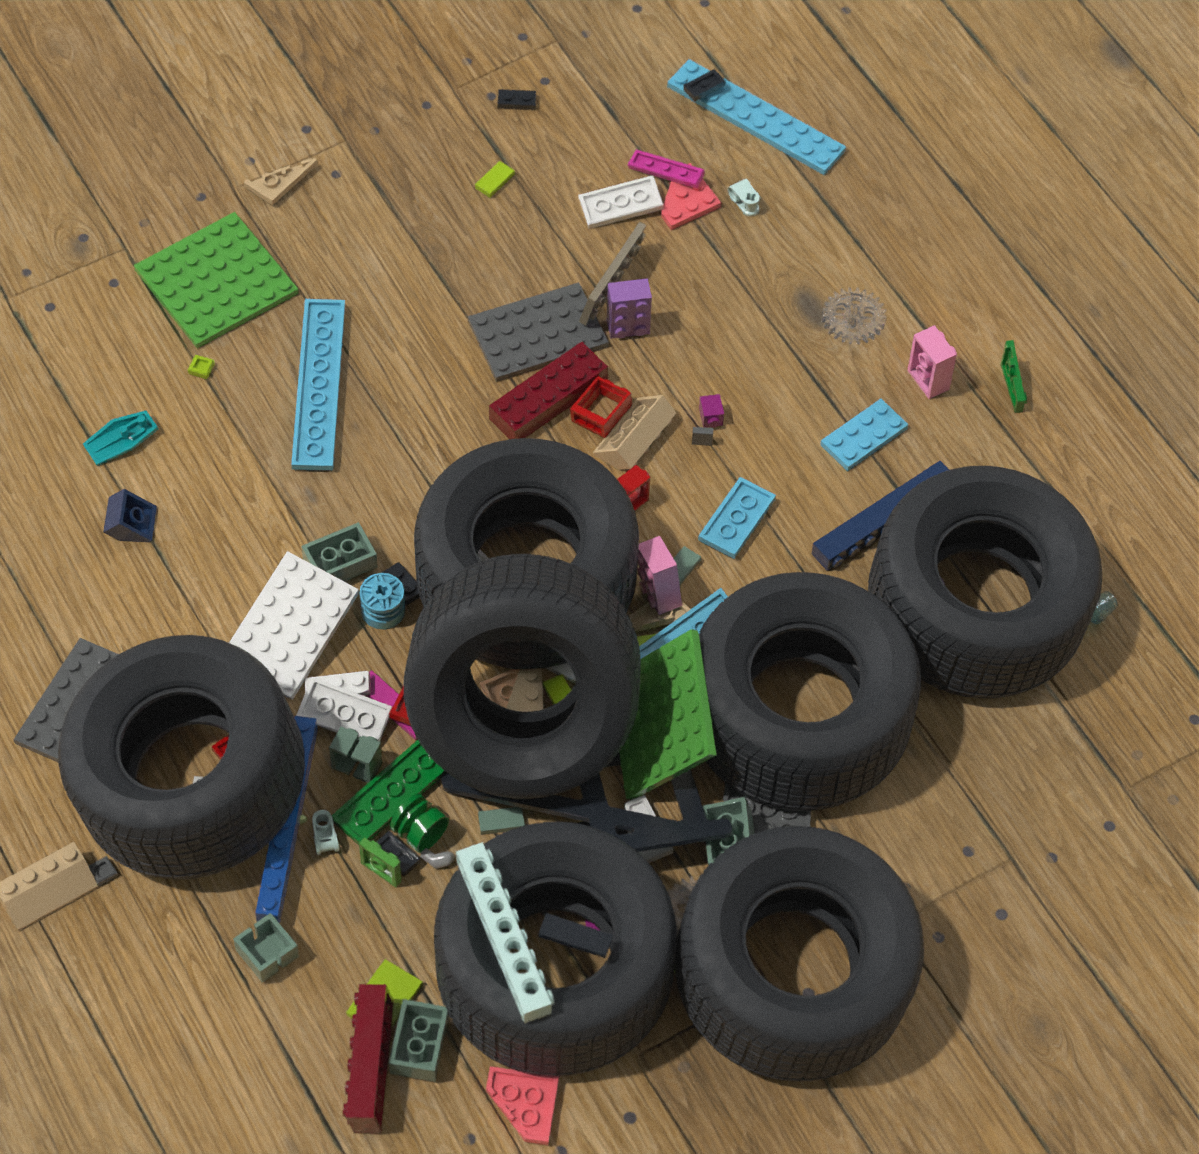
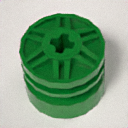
[390,793,449,853]

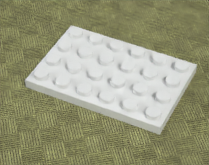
[229,551,360,700]

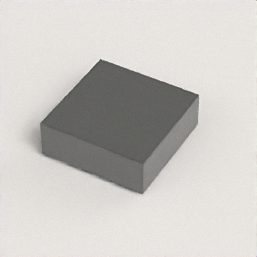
[692,427,713,446]
[88,856,118,887]

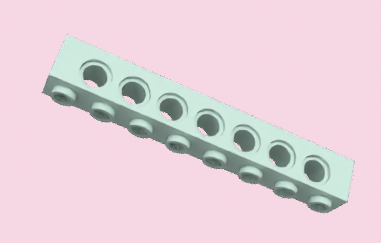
[456,842,554,1023]

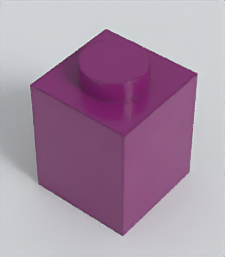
[699,394,724,428]

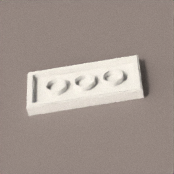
[578,176,664,229]
[296,677,392,742]

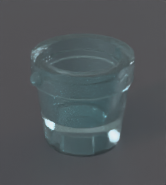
[1091,591,1118,624]

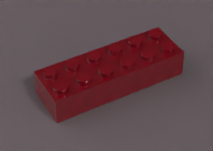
[489,342,608,439]
[343,984,394,1134]

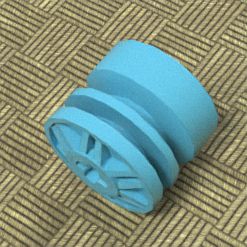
[359,573,405,630]

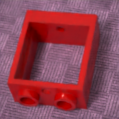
[570,376,632,438]
[617,465,650,511]

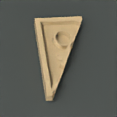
[244,158,318,206]
[629,602,691,632]

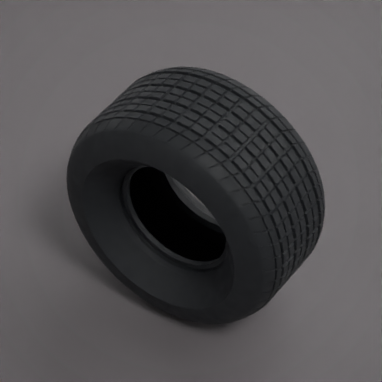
[414,438,639,669]
[868,466,1102,698]
[403,554,641,799]
[699,572,921,811]
[58,635,305,879]
[434,822,677,1076]
[675,826,924,1081]

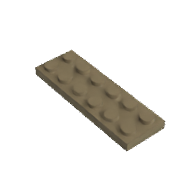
[579,222,646,326]

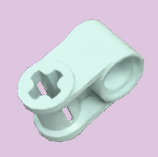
[728,179,759,216]
[312,810,339,855]

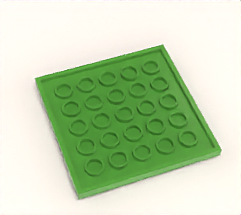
[134,212,299,349]
[619,629,716,800]

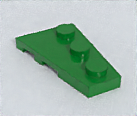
[1000,340,1027,413]

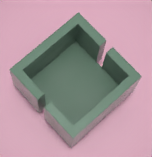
[329,726,382,783]
[233,913,299,983]

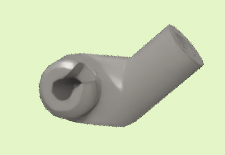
[420,848,455,869]

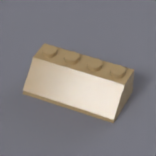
[593,395,676,470]
[0,842,98,932]

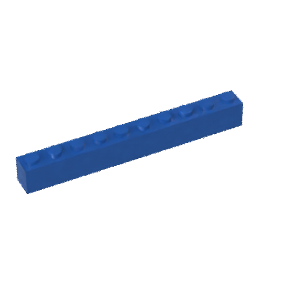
[255,716,318,924]

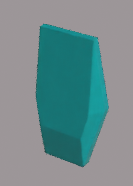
[83,410,159,466]

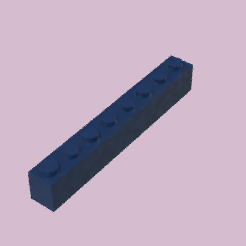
[811,460,949,571]

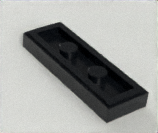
[538,913,613,959]

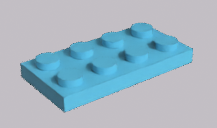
[820,399,908,472]
[698,477,776,559]

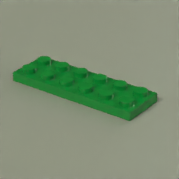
[331,740,447,845]

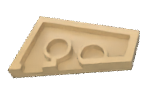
[506,668,543,712]

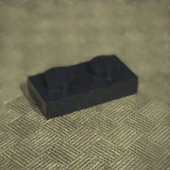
[683,69,726,102]
[497,89,536,110]
[382,562,420,606]
[377,831,420,877]

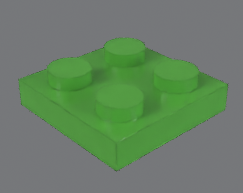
[359,837,401,888]

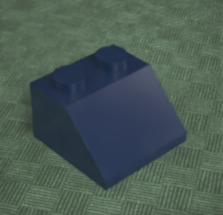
[103,489,157,543]

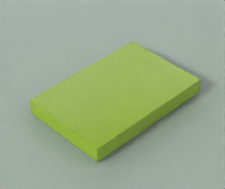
[346,959,423,1027]

